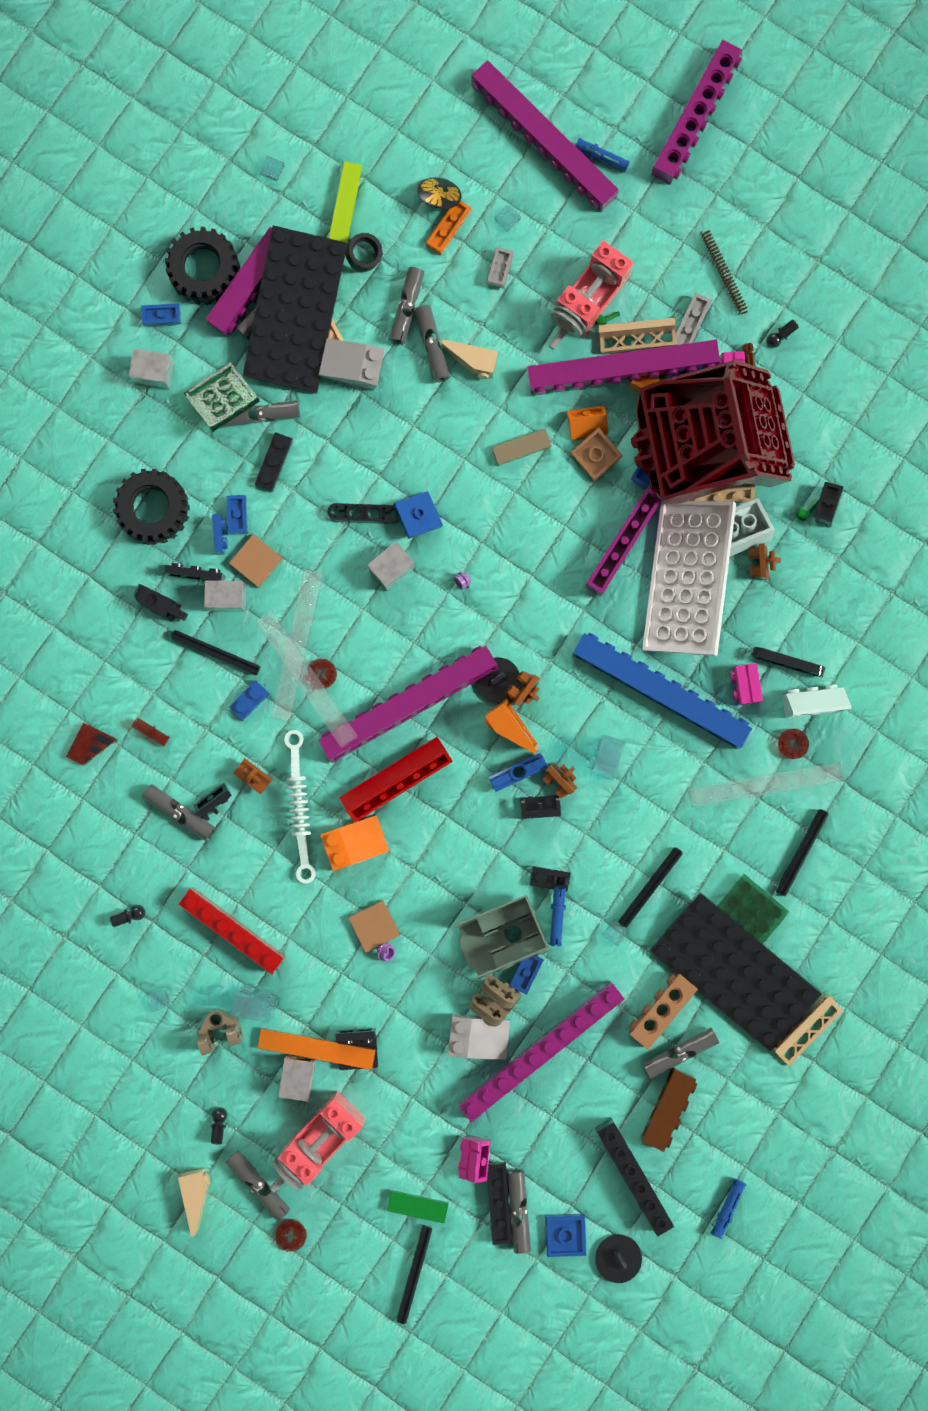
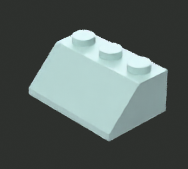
[730,498,775,556]
[782,685,852,718]

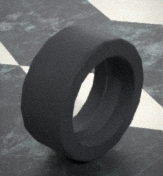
[346,233,383,272]

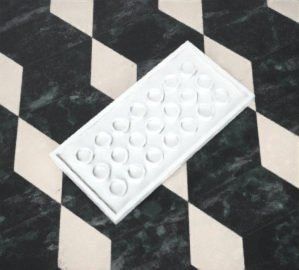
[642,501,736,656]

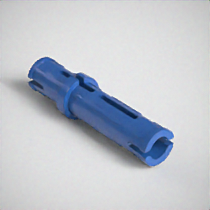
[576,138,630,172]
[549,887,566,947]
[711,1178,747,1239]

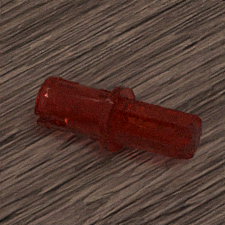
[132,718,170,747]

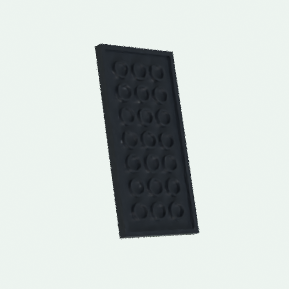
[243,225,347,393]
[650,892,822,1052]

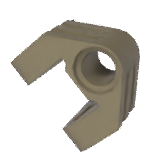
[469,975,522,1027]
[197,1008,244,1056]

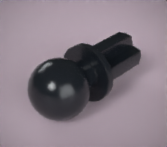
[766,319,799,348]
[110,905,146,927]
[210,1107,227,1145]

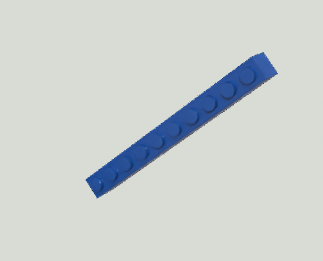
[572,633,752,749]

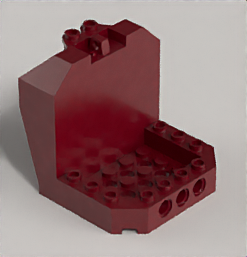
[631,360,795,503]

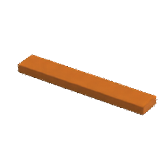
[258,1028,376,1070]

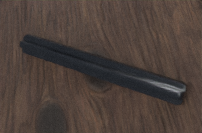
[171,630,261,675]
[776,809,829,896]
[618,847,683,928]
[397,1225,432,1324]

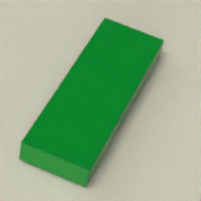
[387,1190,449,1224]

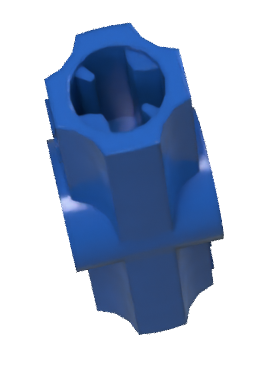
[489,753,548,792]

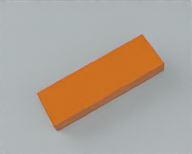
[425,201,472,255]

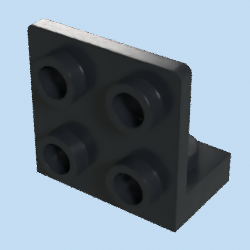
[335,1028,378,1070]

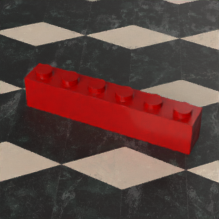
[339,736,453,823]
[178,888,286,974]

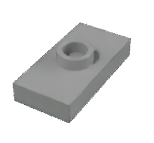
[486,247,514,289]

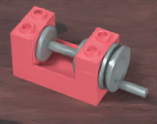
[548,240,634,350]
[269,1091,366,1193]

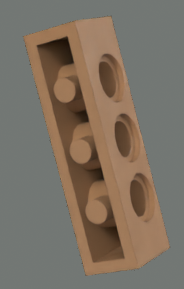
[628,973,698,1050]

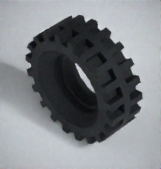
[165,227,240,305]
[113,469,190,545]

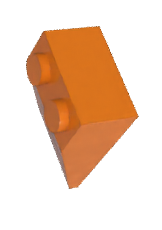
[485,699,539,753]
[321,815,389,871]

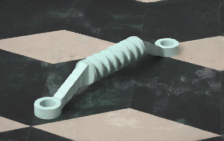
[284,730,316,884]

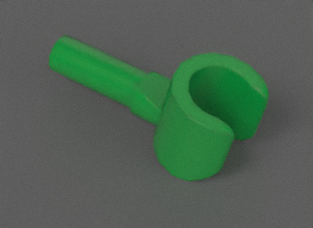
[595,311,620,327]
[796,500,818,521]

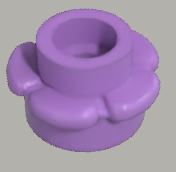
[454,572,471,590]
[377,942,395,961]

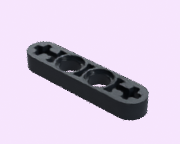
[327,503,400,524]
[751,647,825,677]

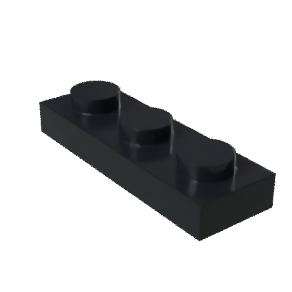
[255,432,293,492]
[164,563,225,581]

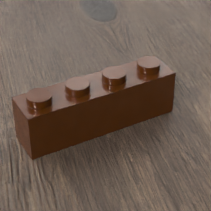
[640,1067,697,1152]

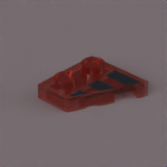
[66,722,118,765]

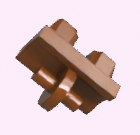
[749,543,781,580]
[506,671,540,706]
[233,758,273,794]
[542,763,578,798]

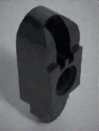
[134,584,189,622]

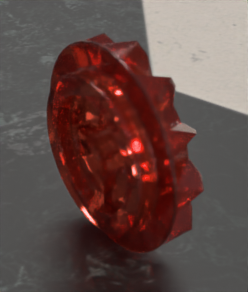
[306,659,337,689]
[778,729,809,759]
[275,1219,307,1252]

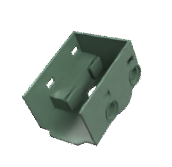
[454,895,550,979]

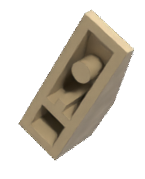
[442,339,498,379]
[178,1168,210,1237]

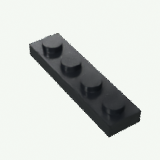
[487,1162,512,1245]

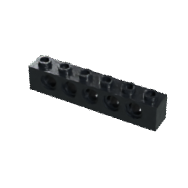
[595,1118,674,1237]

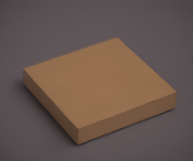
[570,427,623,481]
[229,534,283,588]
[349,900,400,952]

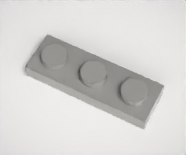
[676,292,712,345]

